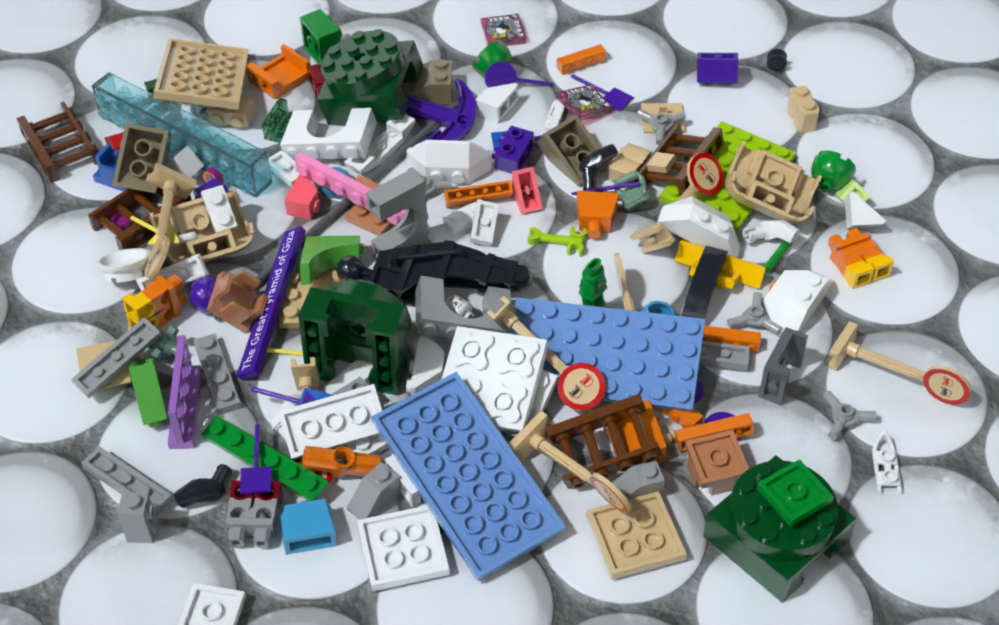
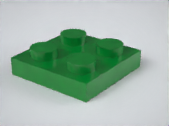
[756,459,834,527]

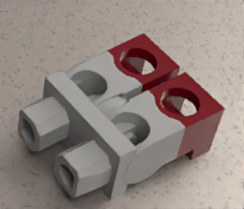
[226,480,283,548]

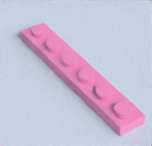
[295,152,406,225]

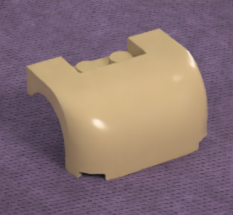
[725,141,822,225]
[149,188,254,265]

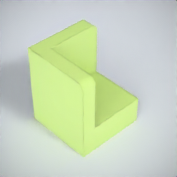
[834,179,870,203]

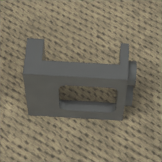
[758,327,808,406]

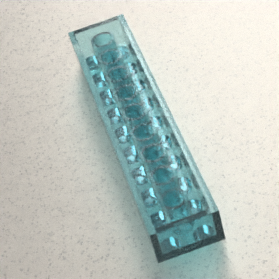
[91,72,273,198]

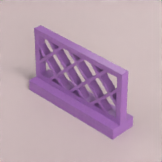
[168,335,202,449]

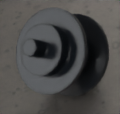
[767,49,787,71]

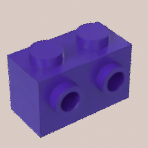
[697,53,738,85]
[492,125,535,174]

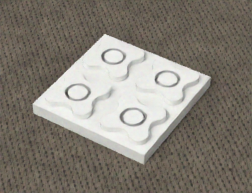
[442,326,549,433]

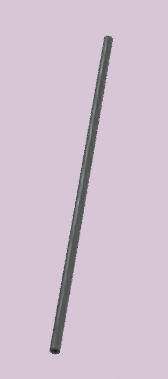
[213,102,459,322]

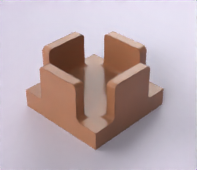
[207,270,268,333]
[685,430,749,495]

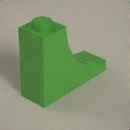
[300,235,365,285]
[129,356,168,427]

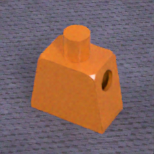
[576,190,619,239]

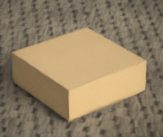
[647,152,676,173]

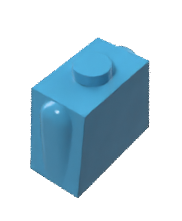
[280,499,337,555]

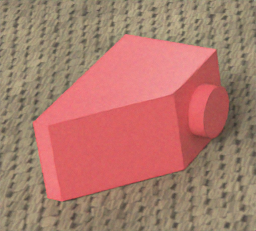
[285,174,321,220]

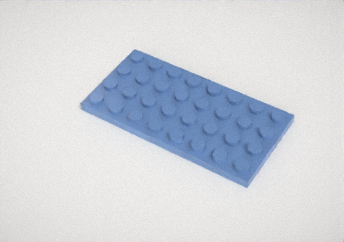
[510,297,705,413]
[371,371,566,582]

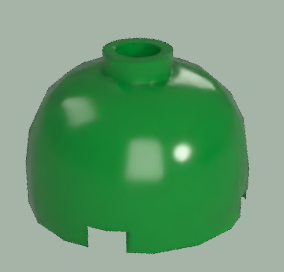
[472,39,512,78]
[811,150,856,191]

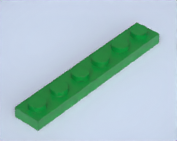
[201,415,330,501]

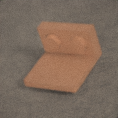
[346,175,394,236]

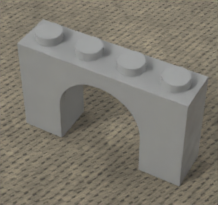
[366,169,429,259]
[415,276,511,339]

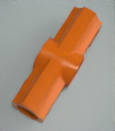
[302,446,381,477]

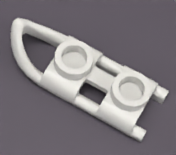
[872,431,902,494]

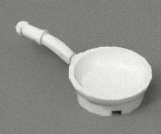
[96,232,198,283]

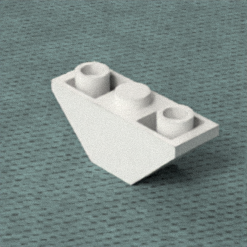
[406,334,445,396]

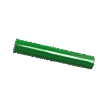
[764,240,794,274]

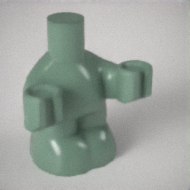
[148,325,179,359]

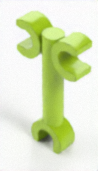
[528,227,587,257]

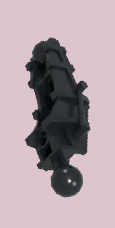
[336,240,532,303]

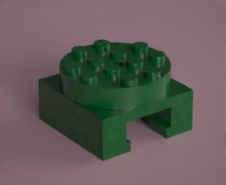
[316,29,424,125]
[298,279,412,396]
[703,455,856,603]

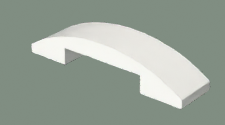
[345,114,415,173]

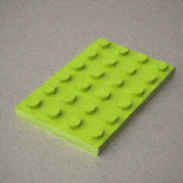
[659,121,796,234]

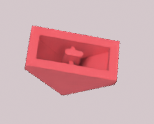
[512,167,543,214]

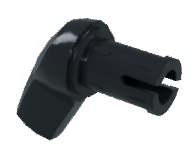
[579,144,618,190]
[174,464,232,508]

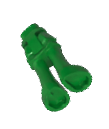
[579,258,607,308]

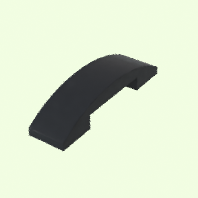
[681,245,728,319]

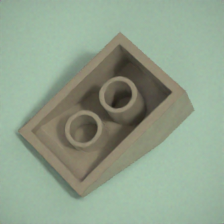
[401,59,452,104]
[537,115,610,187]
[112,123,172,194]

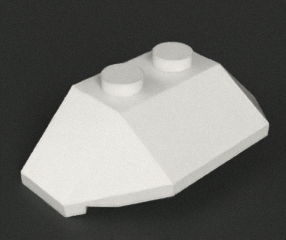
[407,140,492,184]
[657,196,740,258]
[763,270,834,336]

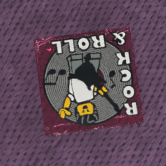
[481,13,526,46]
[556,84,613,121]

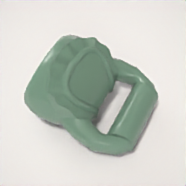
[614,170,651,211]

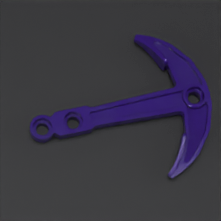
[404,78,476,144]

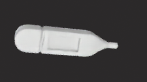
[545,93,565,132]

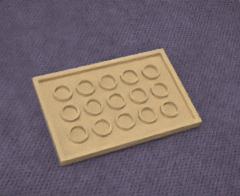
[153,38,249,110]

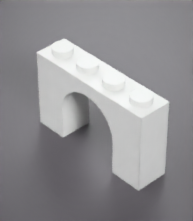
[280,108,377,160]

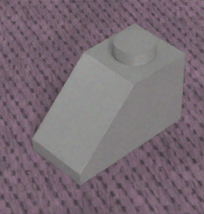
[612,460,665,499]
[347,462,401,520]

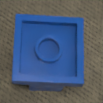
[93,143,127,192]

